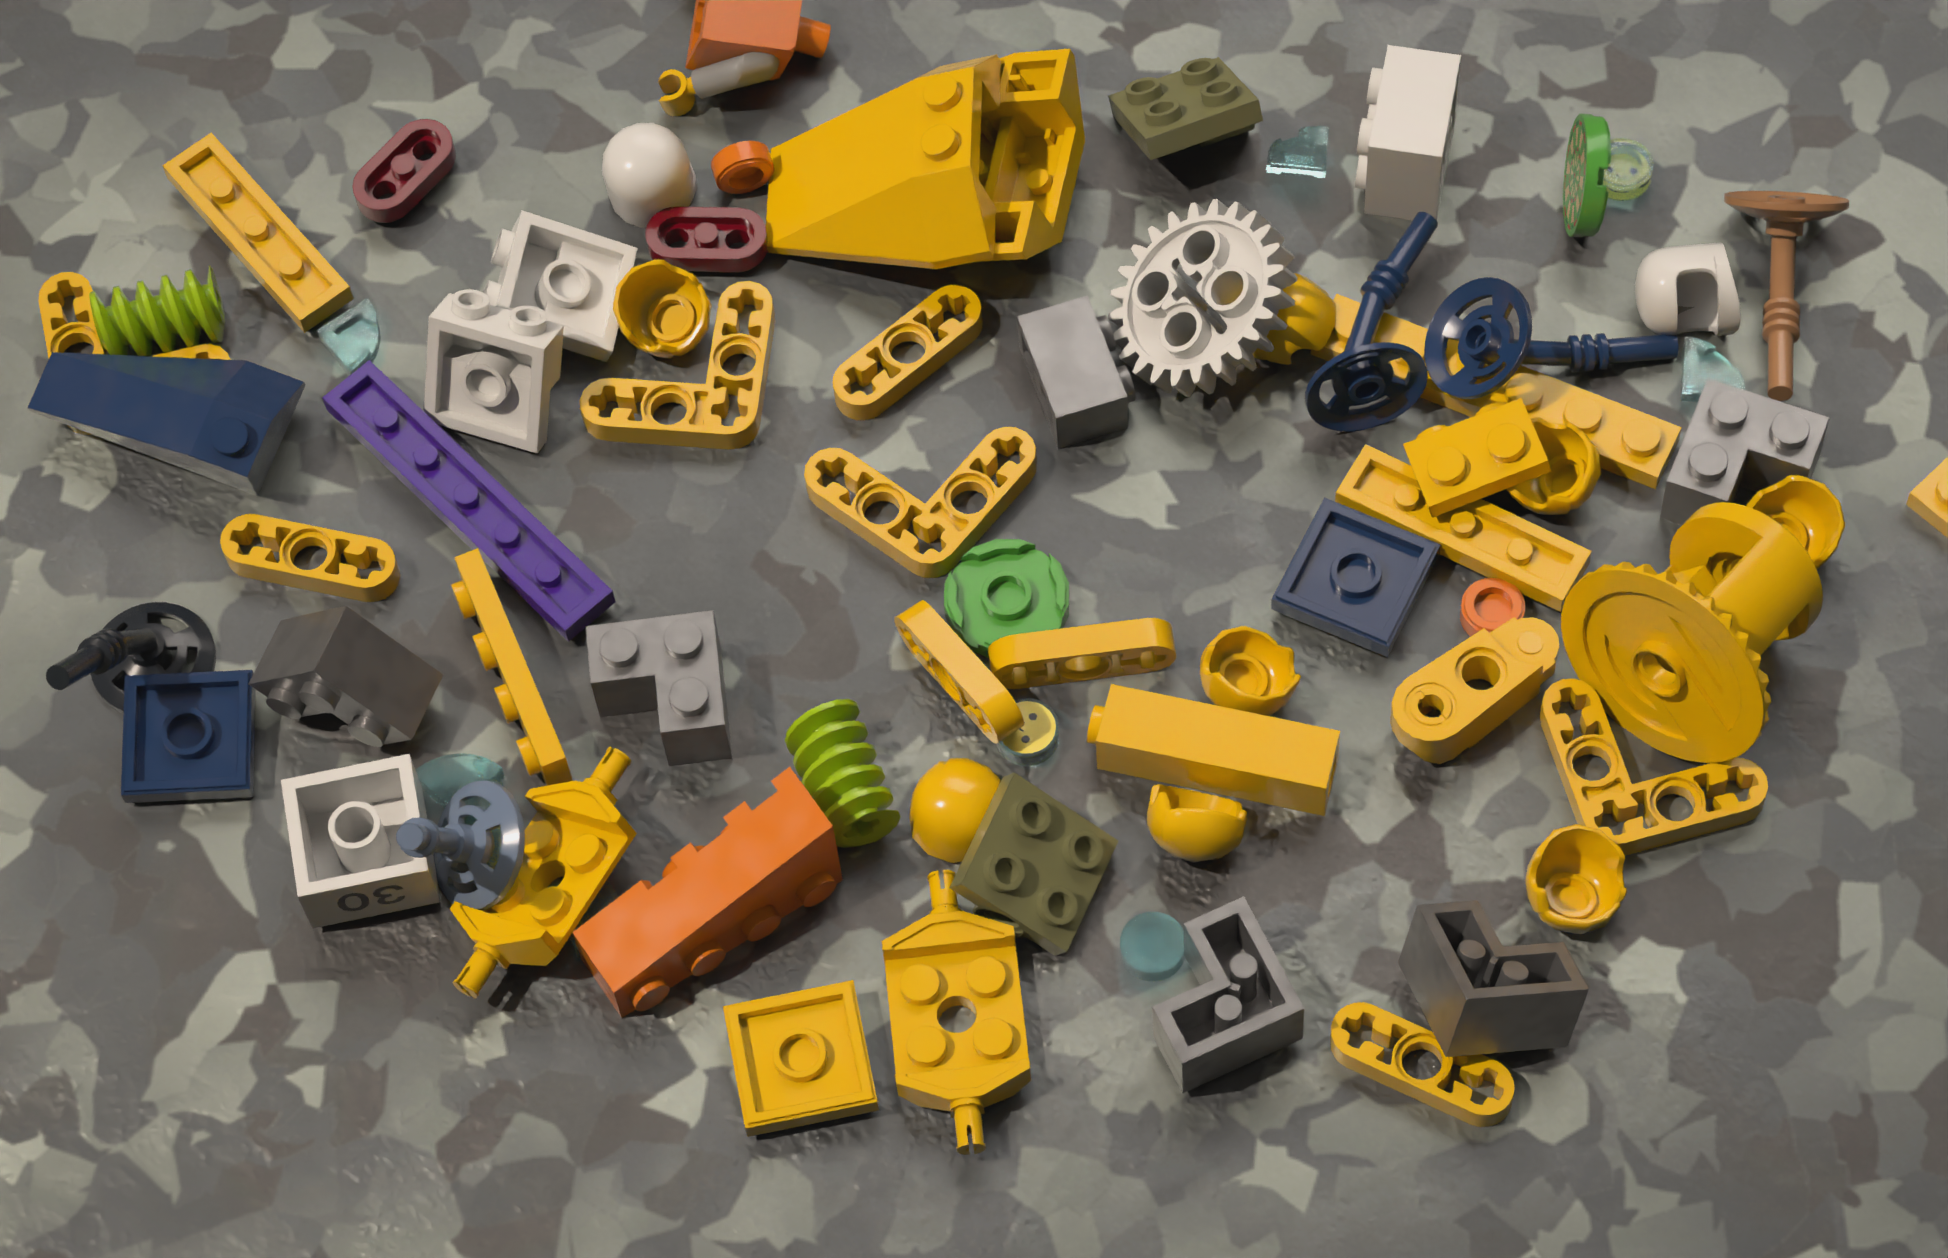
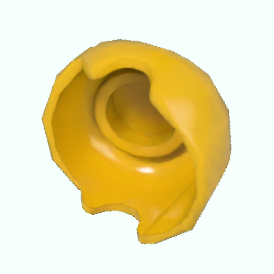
[613,259,712,358]
[1253,273,1336,365]
[1507,417,1601,515]
[1746,475,1845,569]
[1200,626,1301,716]
[909,758,1001,863]
[1147,784,1247,862]
[1525,824,1627,934]

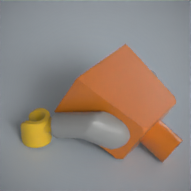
[658,0,831,116]

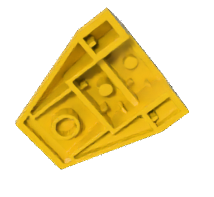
[977,49,1085,262]
[766,54,1001,269]

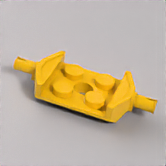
[450,747,637,999]
[882,870,1031,1155]

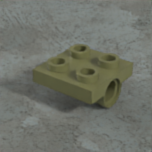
[1108,57,1263,160]
[949,772,1119,956]

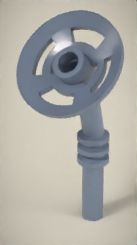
[396,781,525,911]

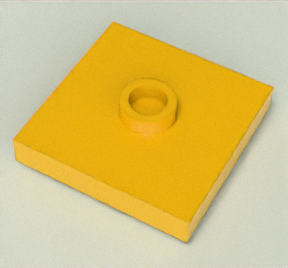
[723,980,879,1137]

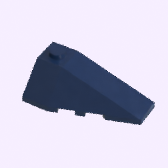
[27,352,305,496]

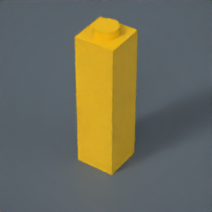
[1087,684,1340,816]

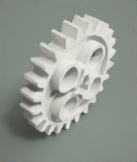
[1108,199,1297,397]

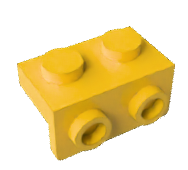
[1403,397,1551,518]

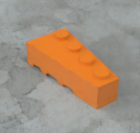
[572,767,843,1018]

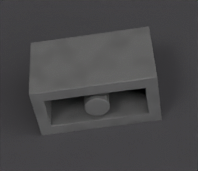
[1017,295,1136,449]

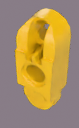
[1390,617,1559,764]

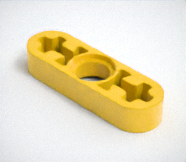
[833,285,982,420]
[220,514,400,602]
[894,600,1024,744]
[988,618,1176,689]
[1330,1002,1514,1127]

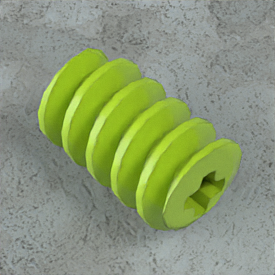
[89,265,225,356]
[785,699,901,848]

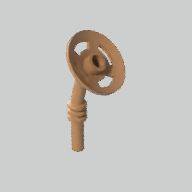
[1724,191,1849,401]

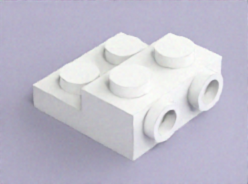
[483,210,638,362]
[424,289,564,453]

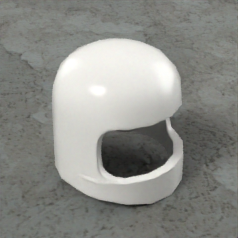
[602,123,697,228]
[1635,243,1741,336]

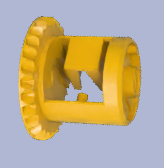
[1561,502,1823,763]

